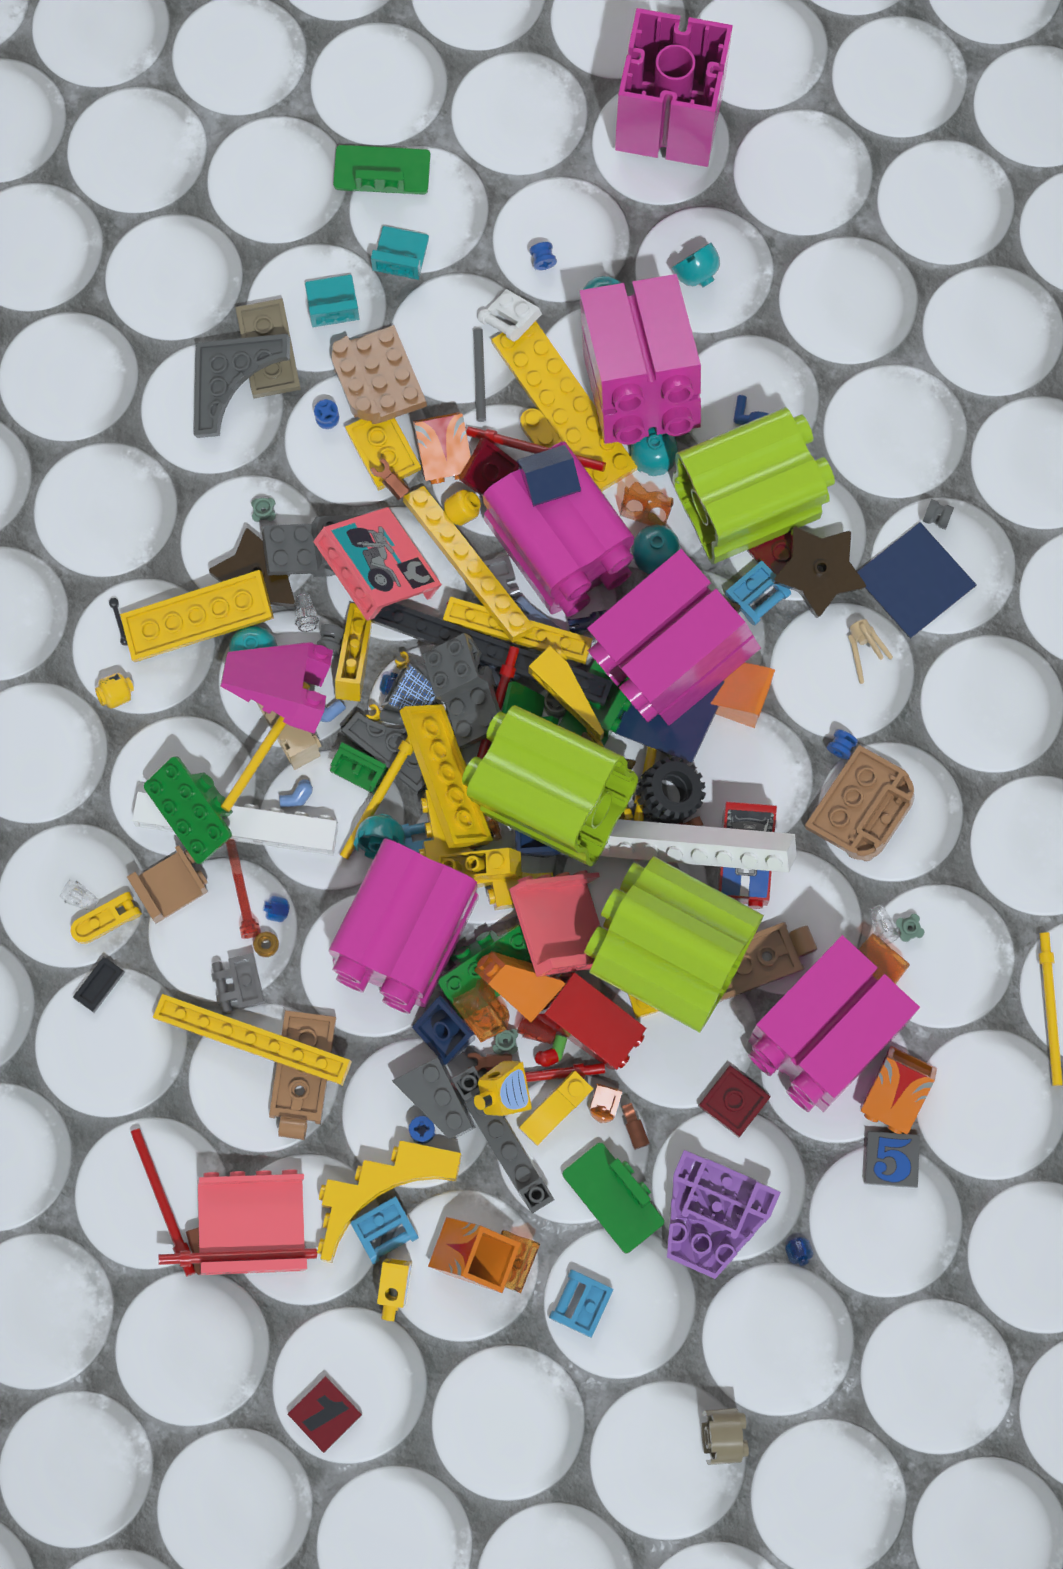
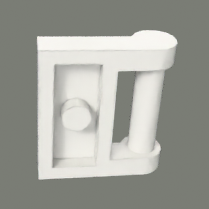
[478,289,542,341]

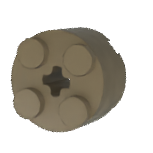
[701,1408,749,1465]

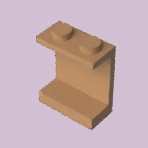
[127,845,208,924]

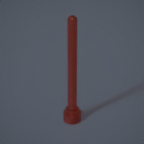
[226,839,261,939]

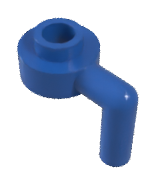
[733,395,769,425]

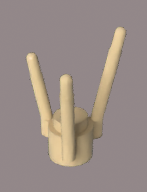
[848,619,893,684]

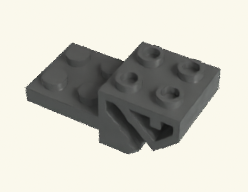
[261,515,361,577]
[422,633,501,749]

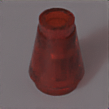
[517,1016,557,1045]

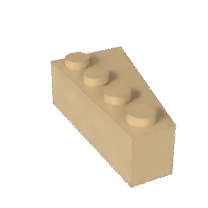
[256,702,322,770]

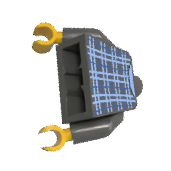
[366,651,445,725]

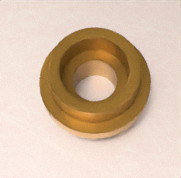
[253,932,279,957]

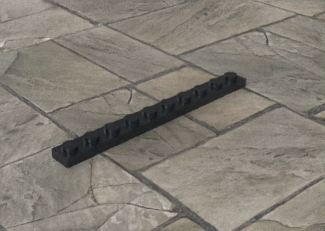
[371,603,613,706]

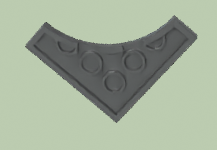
[194,334,290,438]
[342,712,457,794]

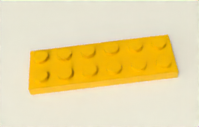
[120,570,274,662]
[399,705,493,848]

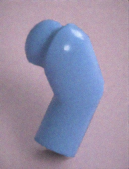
[320,699,346,722]
[279,779,313,808]

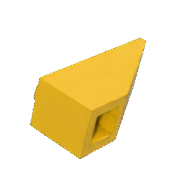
[438,848,522,880]

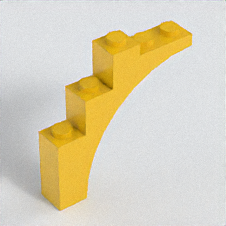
[419,790,553,911]
[317,1140,462,1263]

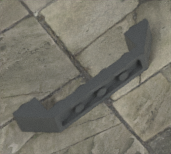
[451,1066,555,1214]

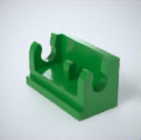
[330,742,387,794]

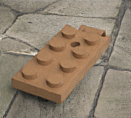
[720,922,818,1002]
[269,1010,337,1140]

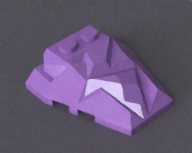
[667,1150,781,1279]

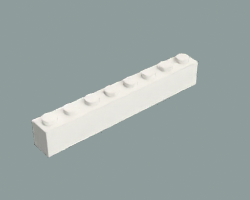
[132,791,339,856]
[600,819,797,873]

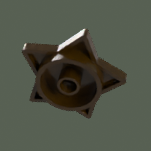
[772,527,866,618]
[209,528,296,607]

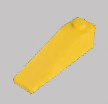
[335,603,372,702]
[528,646,604,741]

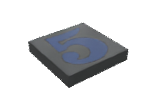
[865,1131,920,1188]

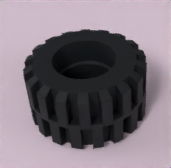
[636,757,706,824]

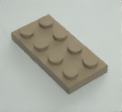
[235,298,301,399]

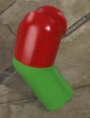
[535,1035,568,1067]

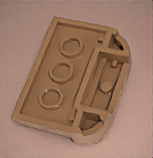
[332,325,427,424]
[805,745,915,861]

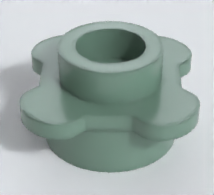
[251,498,276,522]
[896,914,925,942]
[493,1028,518,1054]

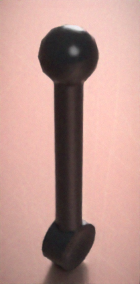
[109,598,128,646]

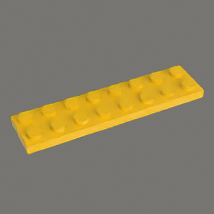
[491,321,638,492]

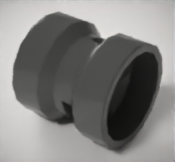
[923,499,954,530]
[317,624,345,656]
[544,692,567,719]

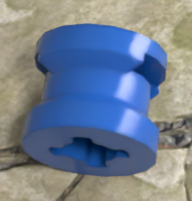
[529,242,557,270]
[314,399,339,429]
[827,729,858,760]
[409,1116,435,1144]

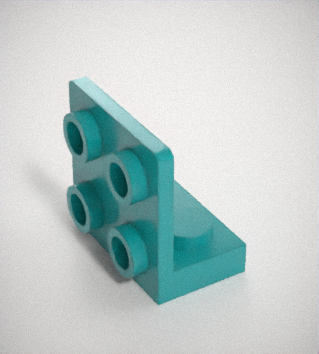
[371,226,429,280]
[305,275,360,328]

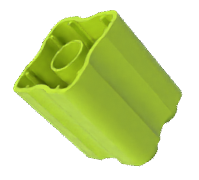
[673,407,835,564]
[462,705,638,867]
[584,856,764,1033]

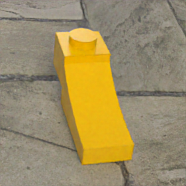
[518,1071,593,1146]

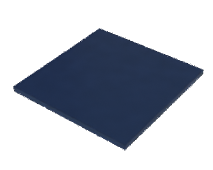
[858,522,977,639]
[615,681,725,763]

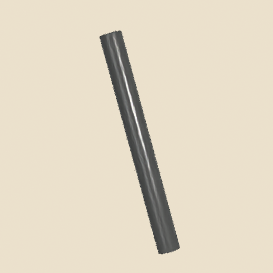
[473,328,486,422]

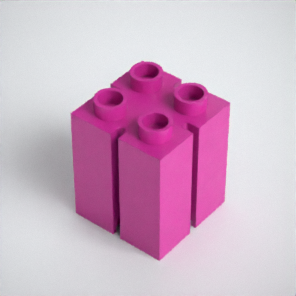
[615,8,733,167]
[579,274,701,445]
[587,549,761,726]
[748,935,920,1112]

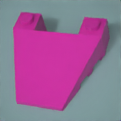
[220,642,333,733]

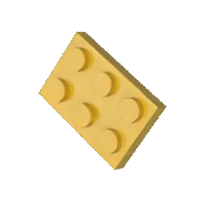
[345,418,421,491]

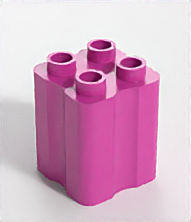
[483,442,634,617]
[328,839,479,1014]

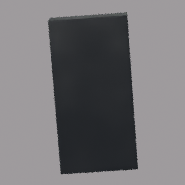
[73,956,125,1013]

